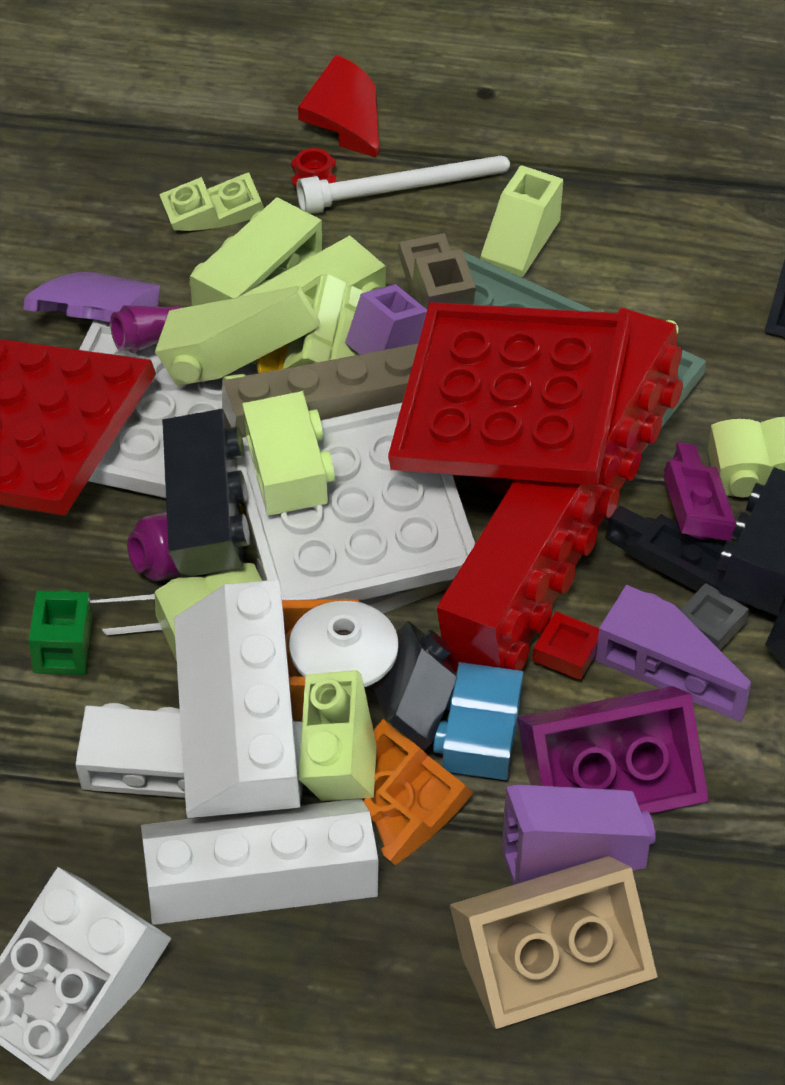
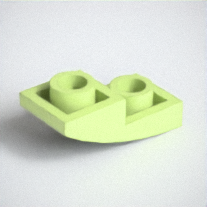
[159,172,264,231]

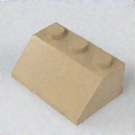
[450,856,658,1029]

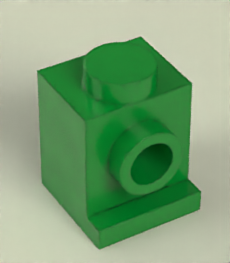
[28,590,92,675]

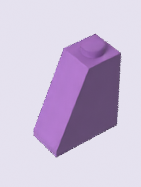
[501,784,656,885]

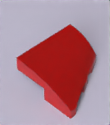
[298,54,379,158]

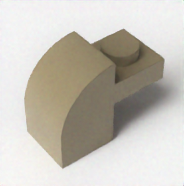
[398,233,476,309]

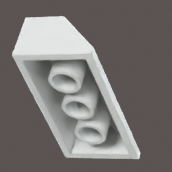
[174,579,300,818]
[141,799,378,925]

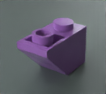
[345,284,427,354]

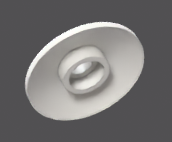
[289,601,398,687]

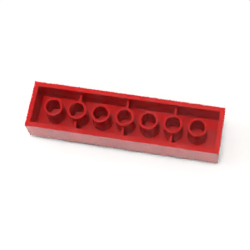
[437,307,683,673]

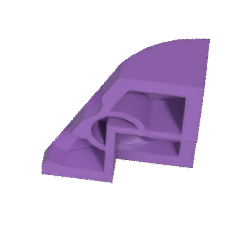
[23,271,160,322]

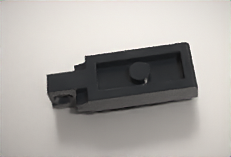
[605,505,725,592]

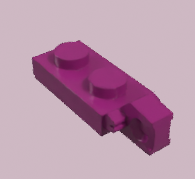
[663,442,736,541]

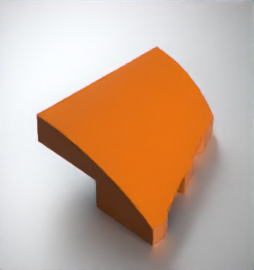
[364,719,474,865]

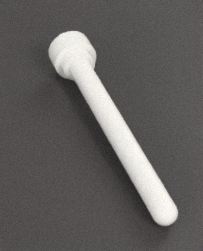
[297,156,510,214]

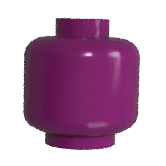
[127,512,181,582]

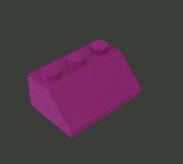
[517,686,709,813]

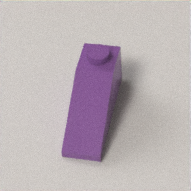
[595,585,751,722]

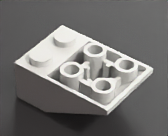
[0,867,171,1081]

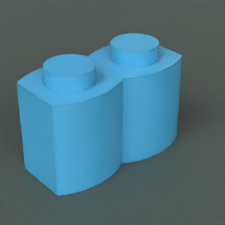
[434,662,523,780]

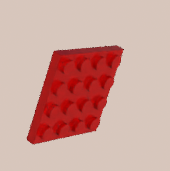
[388,302,631,485]
[0,339,156,516]

